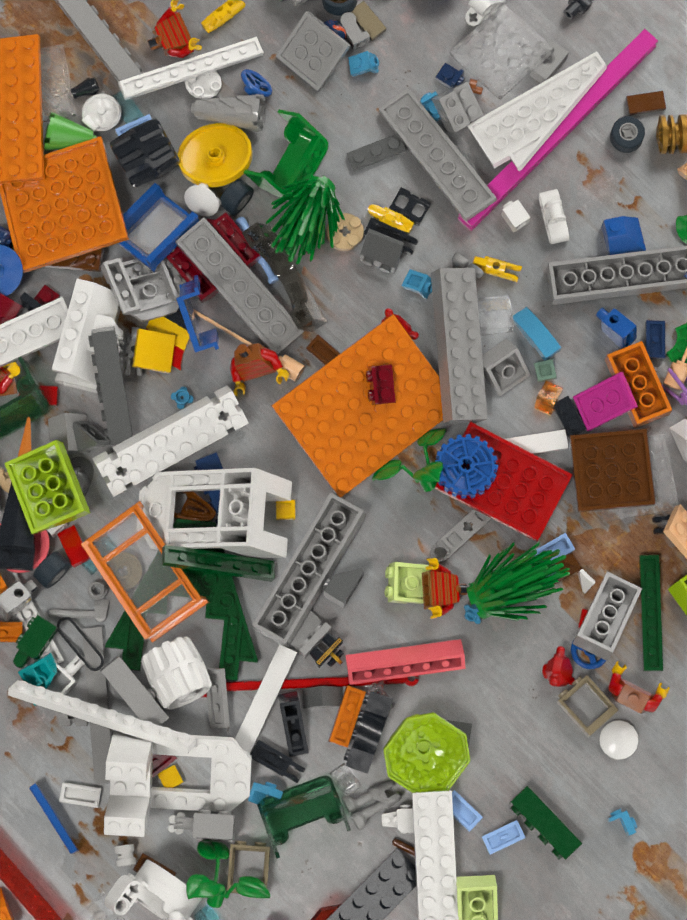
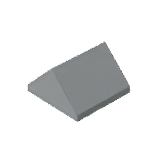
[48,413,90,455]

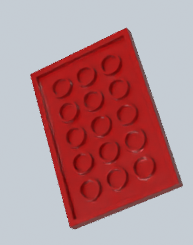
[435,422,573,542]

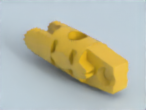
[201,0,246,33]
[368,204,414,233]
[472,256,522,282]

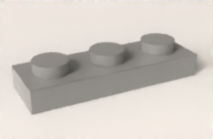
[207,668,230,728]

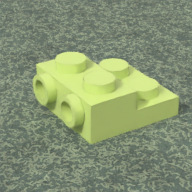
[384,562,430,604]

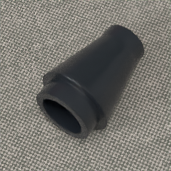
[71,77,100,99]

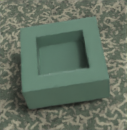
[533,359,557,383]

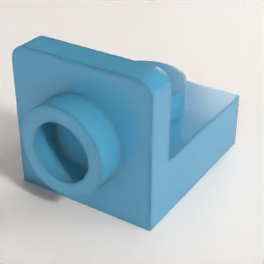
[420,91,441,121]
[401,269,432,299]

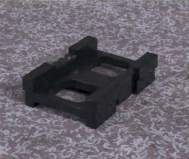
[389,187,431,227]

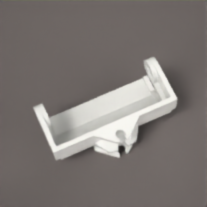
[52,279,124,393]

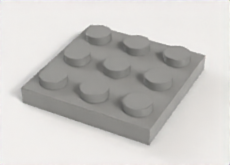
[276,11,351,91]

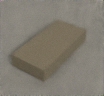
[351,1,386,41]

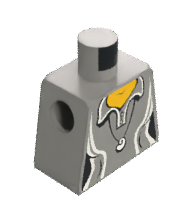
[0,580,38,622]

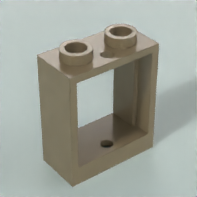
[557,675,619,737]
[227,841,270,894]

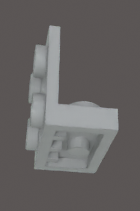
[291,611,332,658]

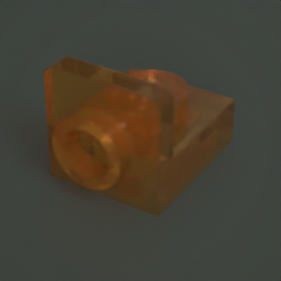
[535,381,563,415]

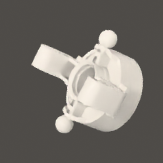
[104,860,202,920]

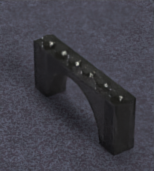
[242,222,328,332]

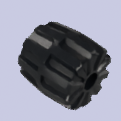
[110,119,180,188]

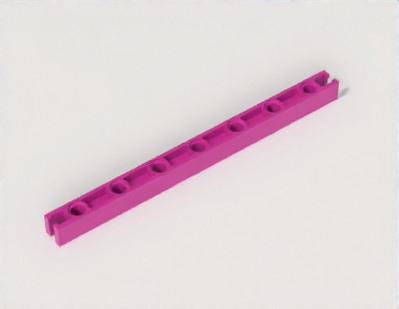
[458,29,658,231]

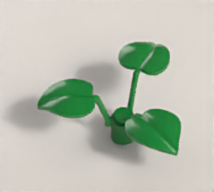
[372,428,447,492]
[186,839,270,908]

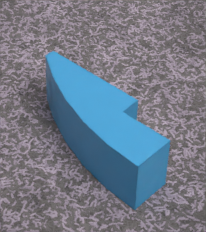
[511,307,561,361]

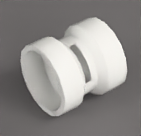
[114,844,136,867]

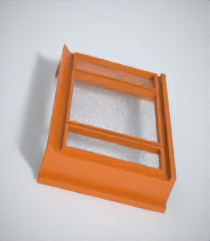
[81,501,209,643]

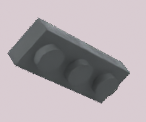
[347,134,406,172]

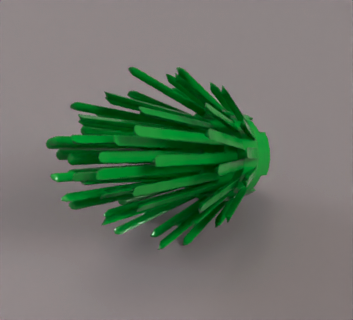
[266,173,345,264]
[467,542,570,621]

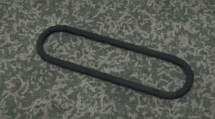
[57,617,104,671]

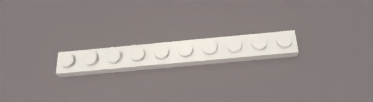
[8,680,196,754]

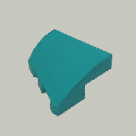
[18,652,57,706]

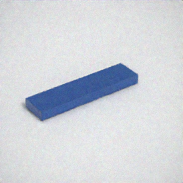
[29,783,79,855]

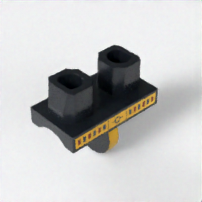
[309,633,344,668]

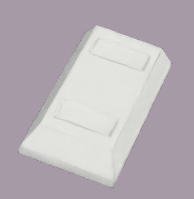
[59,782,101,808]

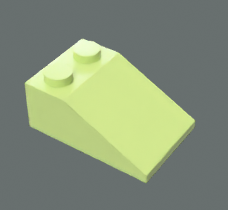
[456,875,498,920]

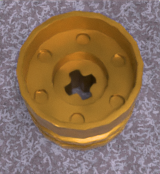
[656,114,687,154]

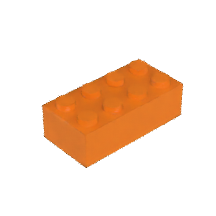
[605,341,672,429]

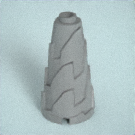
[191,94,266,132]

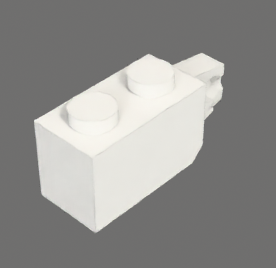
[382,805,414,834]

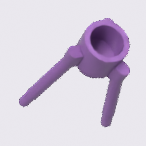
[661,368,687,406]

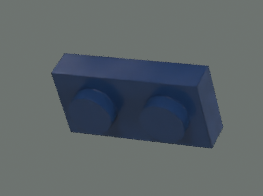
[645,320,665,359]

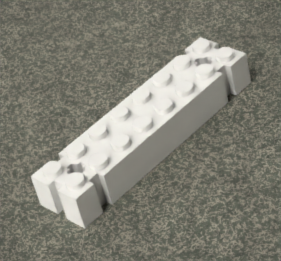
[92,385,248,497]

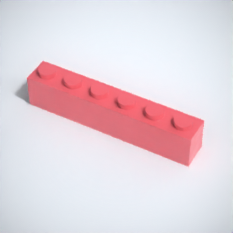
[345,639,466,685]

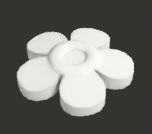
[167,812,185,835]

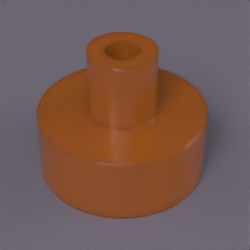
[469,78,483,95]

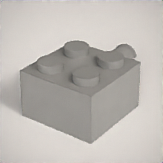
[174,809,235,841]

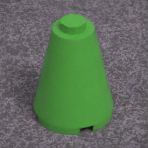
[43,112,96,150]

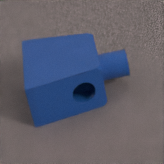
[596,308,637,349]

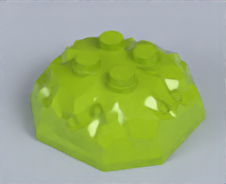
[383,712,470,793]

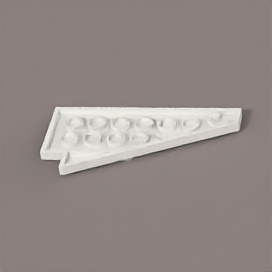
[468,51,607,171]

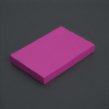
[573,372,638,431]

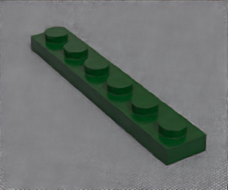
[162,545,275,582]
[639,555,663,672]

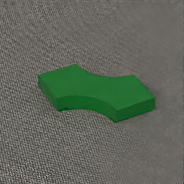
[666,323,687,364]

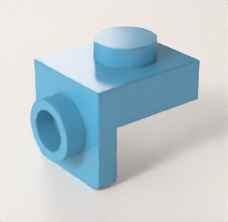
[348,51,379,77]
[248,782,283,806]
[607,809,637,836]

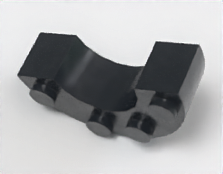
[343,691,393,774]

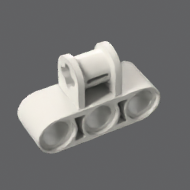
[465,0,506,26]
[538,189,569,244]

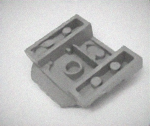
[101,249,186,322]

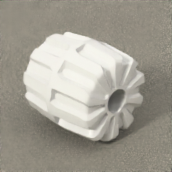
[141,637,212,710]

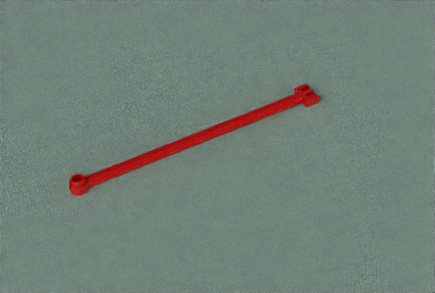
[200,675,419,698]

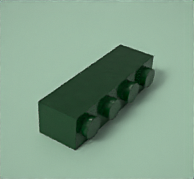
[509,786,583,861]

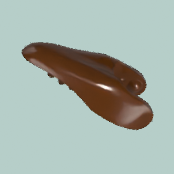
[174,491,216,521]

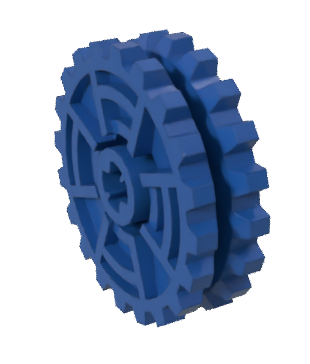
[435,434,498,499]

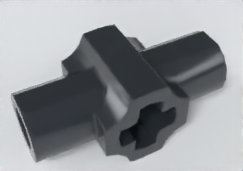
[564,0,593,19]

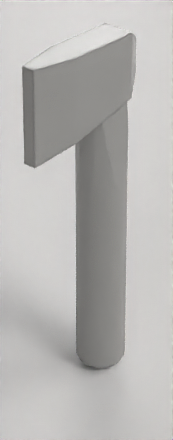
[48,599,110,622]

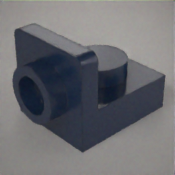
[435,63,465,89]

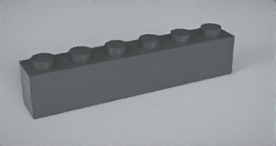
[88,326,133,445]

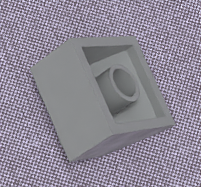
[482,338,530,396]

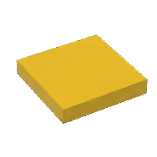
[132,329,175,374]

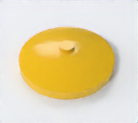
[178,123,253,187]

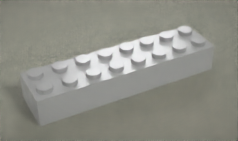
[547,246,687,305]
[431,268,488,423]
[252,493,366,648]

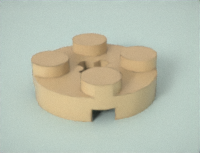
[326,213,364,251]

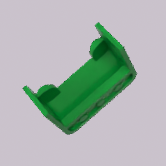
[243,109,328,202]

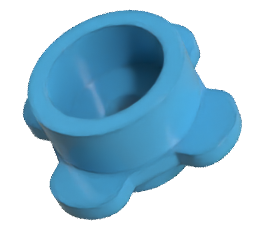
[171,387,194,409]
[464,604,481,624]

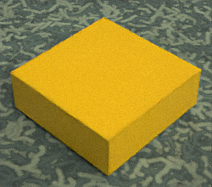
[276,500,295,520]
[157,765,184,788]

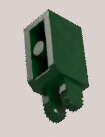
[13,614,59,669]

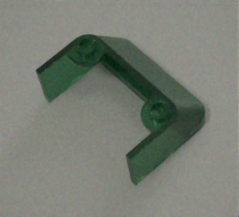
[0,356,50,441]
[257,776,351,859]

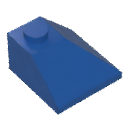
[601,216,646,255]

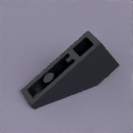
[278,691,309,757]

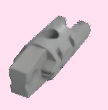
[125,327,142,376]

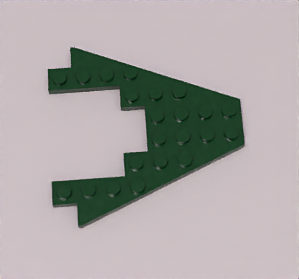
[105,519,258,681]

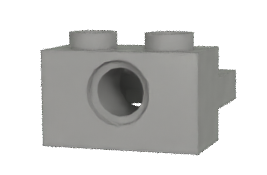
[432,81,483,133]

